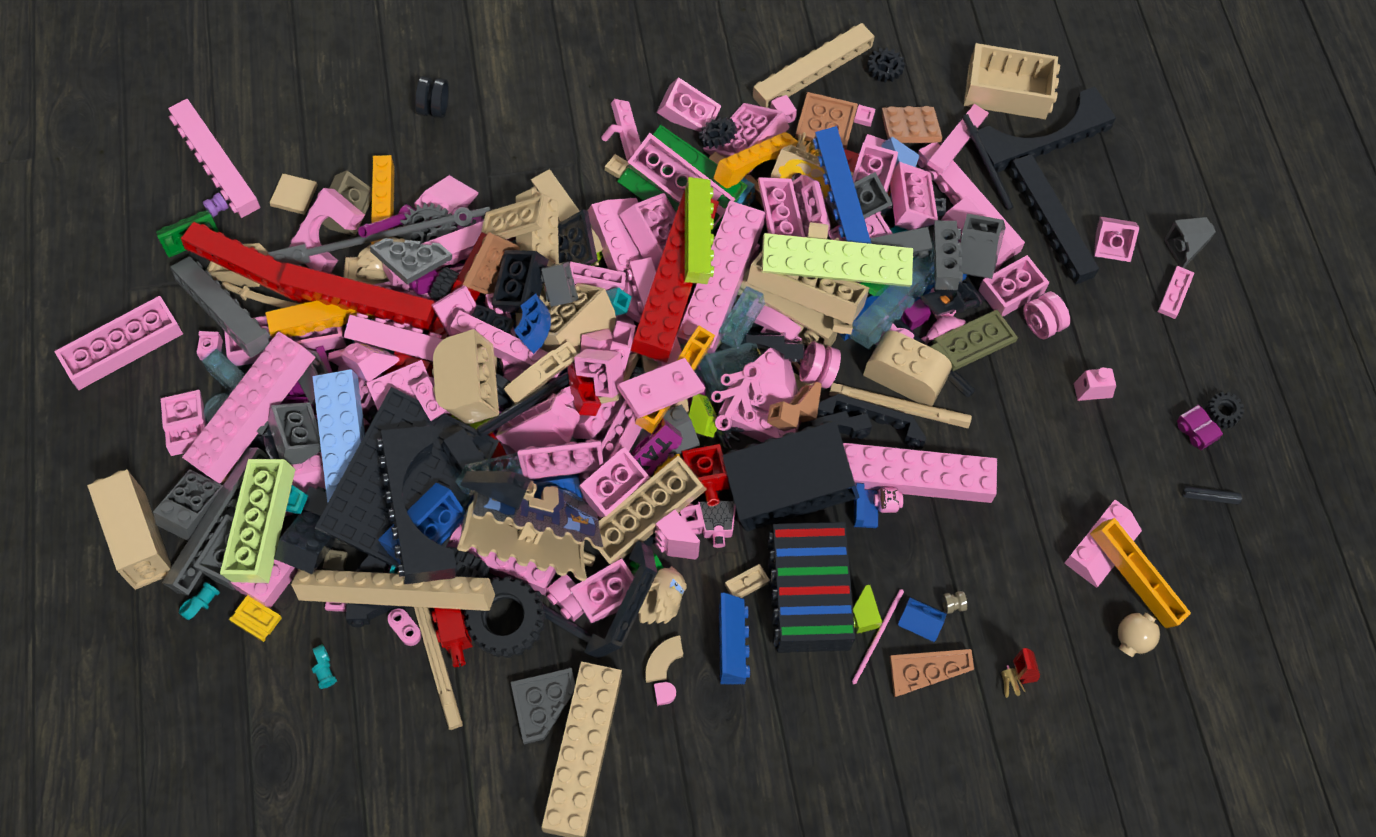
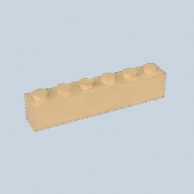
[531,169,603,253]

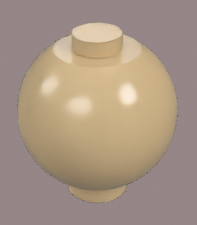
[1118,612,1160,657]

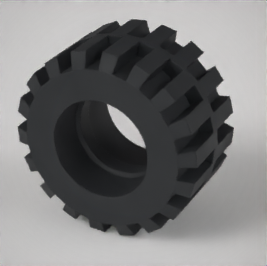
[447,547,489,578]

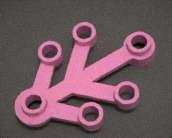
[711,362,766,431]

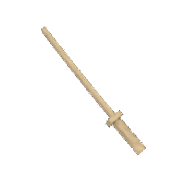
[222,282,299,308]

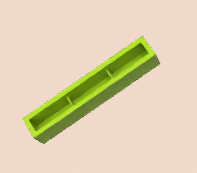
[685,177,714,284]

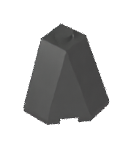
[1164,217,1216,268]

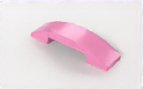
[731,300,801,341]

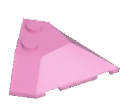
[727,348,798,412]

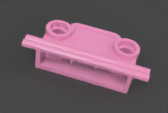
[496,390,580,453]

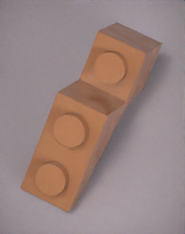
[767,382,822,431]

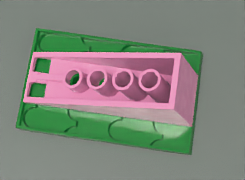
[617,125,748,234]

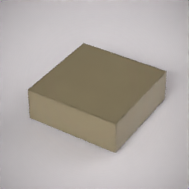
[323,550,348,571]

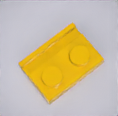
[229,595,282,642]

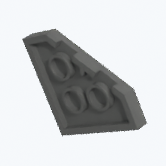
[370,238,452,285]
[511,668,575,744]

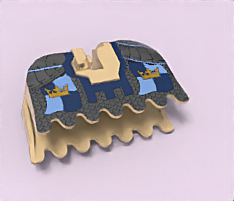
[457,481,603,581]

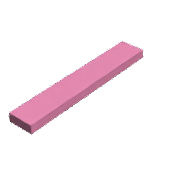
[927,104,989,174]

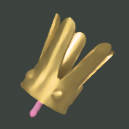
[1001,665,1026,698]

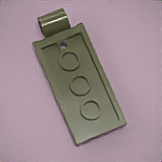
[930,310,1018,371]

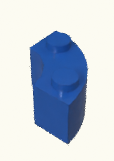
[514,294,551,354]

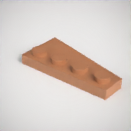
[889,649,974,697]

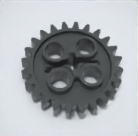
[398,203,458,244]

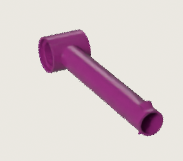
[358,204,422,238]

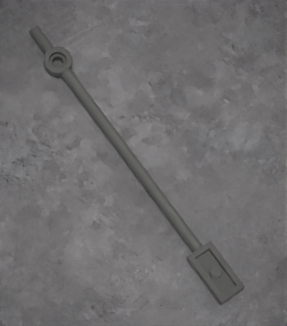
[268,207,490,265]

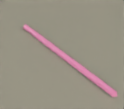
[852,589,904,684]

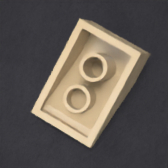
[207,243,268,287]

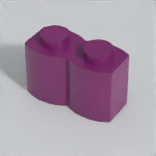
[1177,405,1223,450]

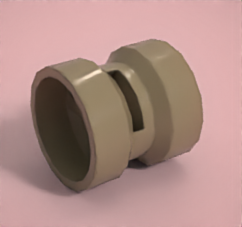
[942,591,967,614]

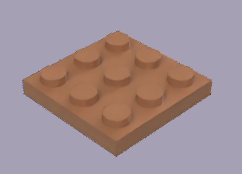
[795,92,858,149]
[882,106,942,143]
[463,232,520,295]

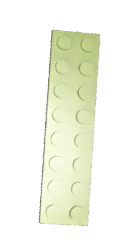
[761,233,913,287]

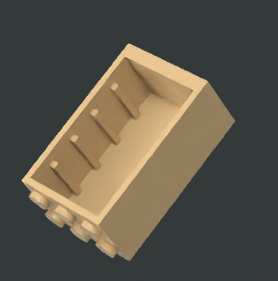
[964,43,1060,119]
[87,470,172,590]

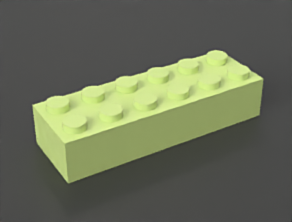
[220,459,295,583]

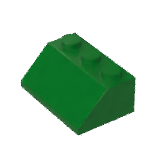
[156,210,219,258]

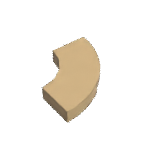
[646,635,683,683]

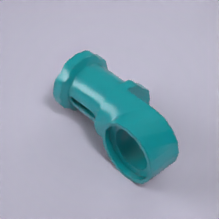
[179,582,220,620]
[312,644,337,689]

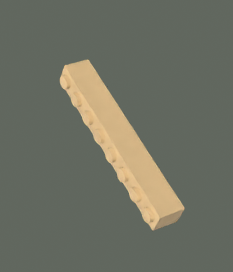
[753,23,875,108]

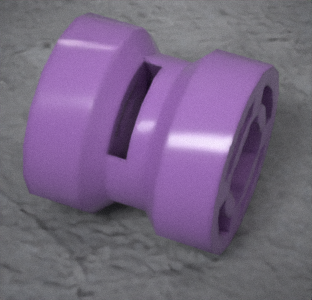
[203,193,229,217]

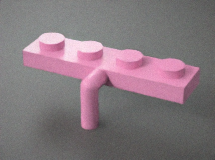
[601,99,641,161]

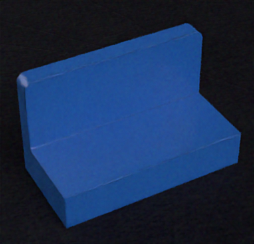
[854,483,878,528]
[898,598,947,642]

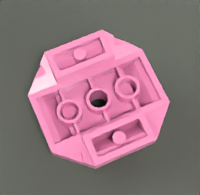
[765,175,831,238]

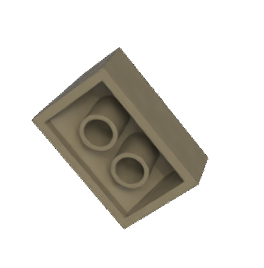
[322,171,372,236]

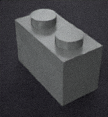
[541,261,578,307]

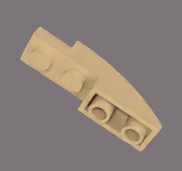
[504,341,578,404]

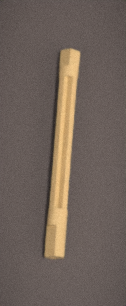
[829,383,972,428]
[414,607,463,730]

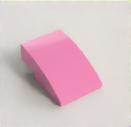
[161,390,207,456]

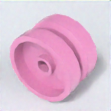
[1024,292,1070,340]
[799,341,841,389]

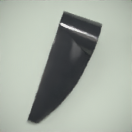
[257,425,280,459]

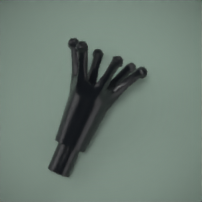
[715,423,744,450]

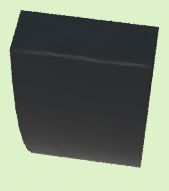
[471,304,515,334]

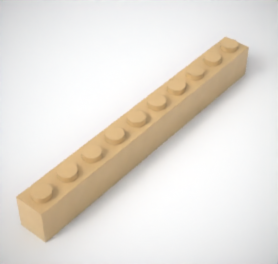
[291,569,495,611]

